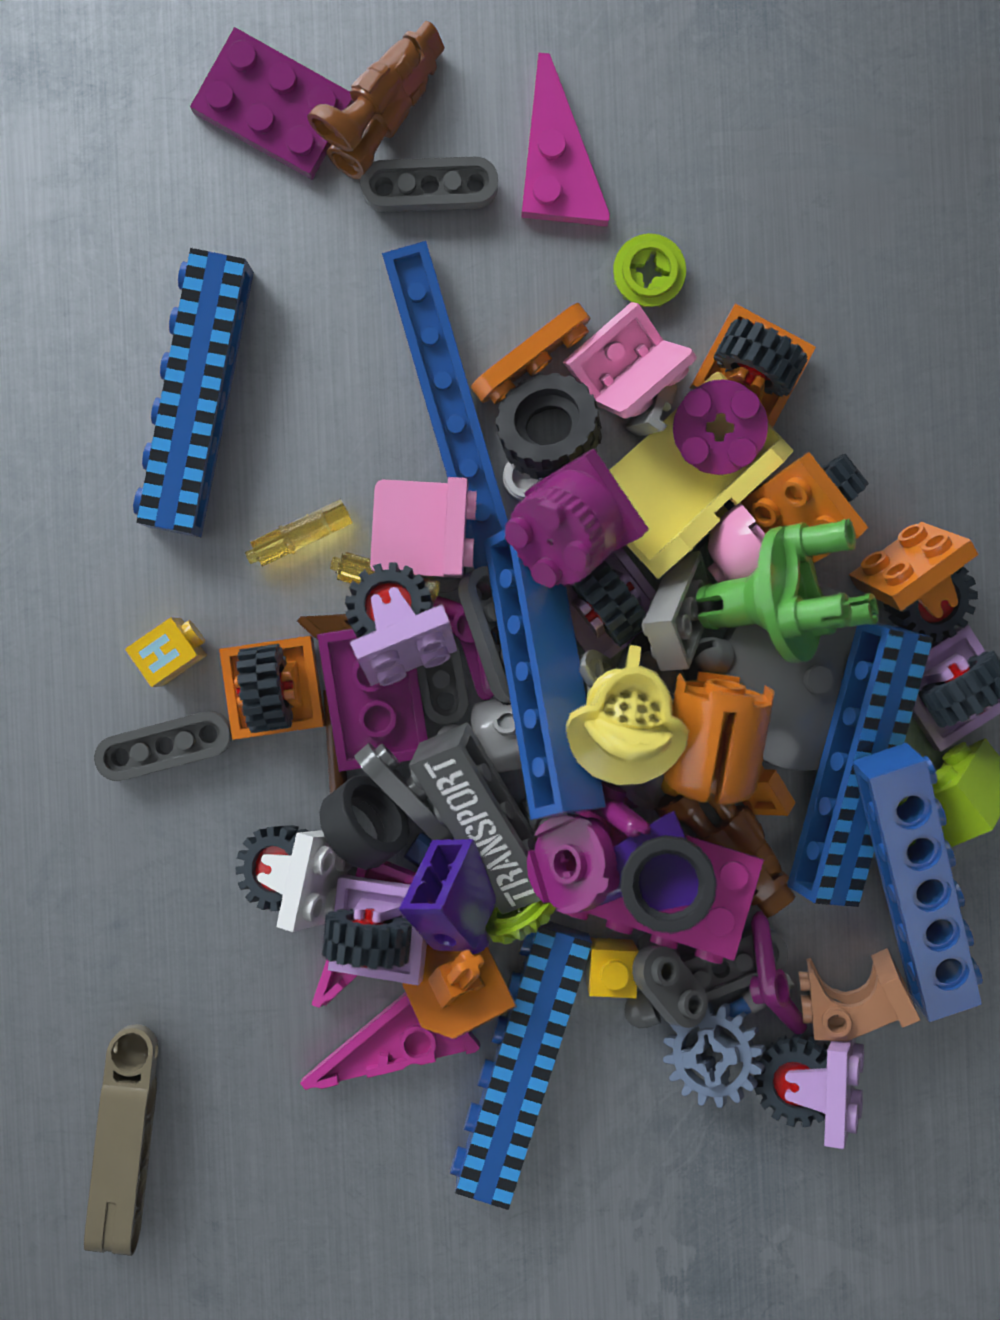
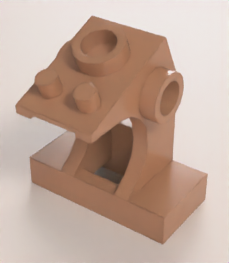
[799,948,920,1042]

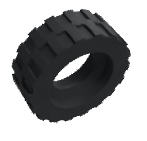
[496,373,602,480]

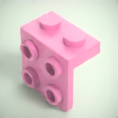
[563,302,697,418]
[370,477,477,578]

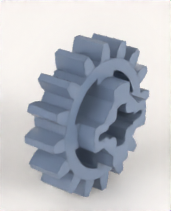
[663,1002,766,1108]

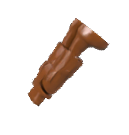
[307,21,445,179]
[654,793,796,918]

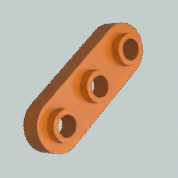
[471,303,591,404]

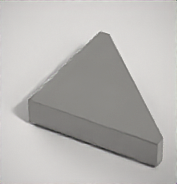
[625,384,678,437]

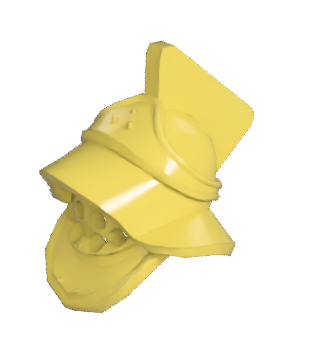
[566,645,689,785]

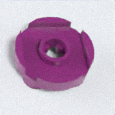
[673,380,768,475]
[527,815,620,914]

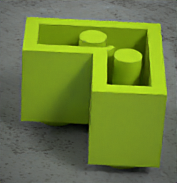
[898,738,1000,847]

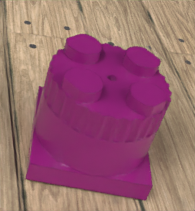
[505,448,649,588]

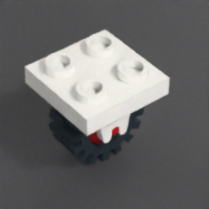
[235,825,352,932]

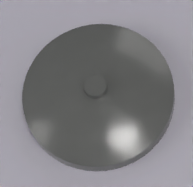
[722,586,857,770]

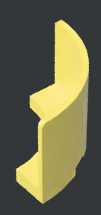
[609,372,794,579]

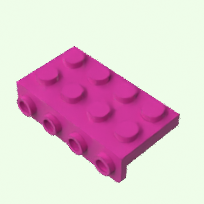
[565,811,764,964]

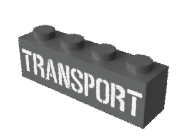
[409,722,541,915]

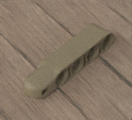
[84,1024,158,1256]

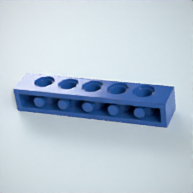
[852,742,983,1022]

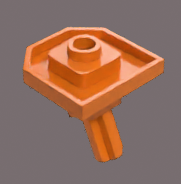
[402,945,517,1039]

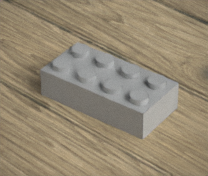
[642,551,715,671]

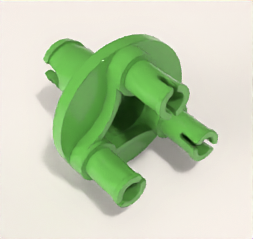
[696,519,878,663]

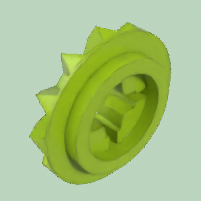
[613,233,686,308]
[486,901,556,945]

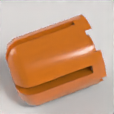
[663,672,775,805]

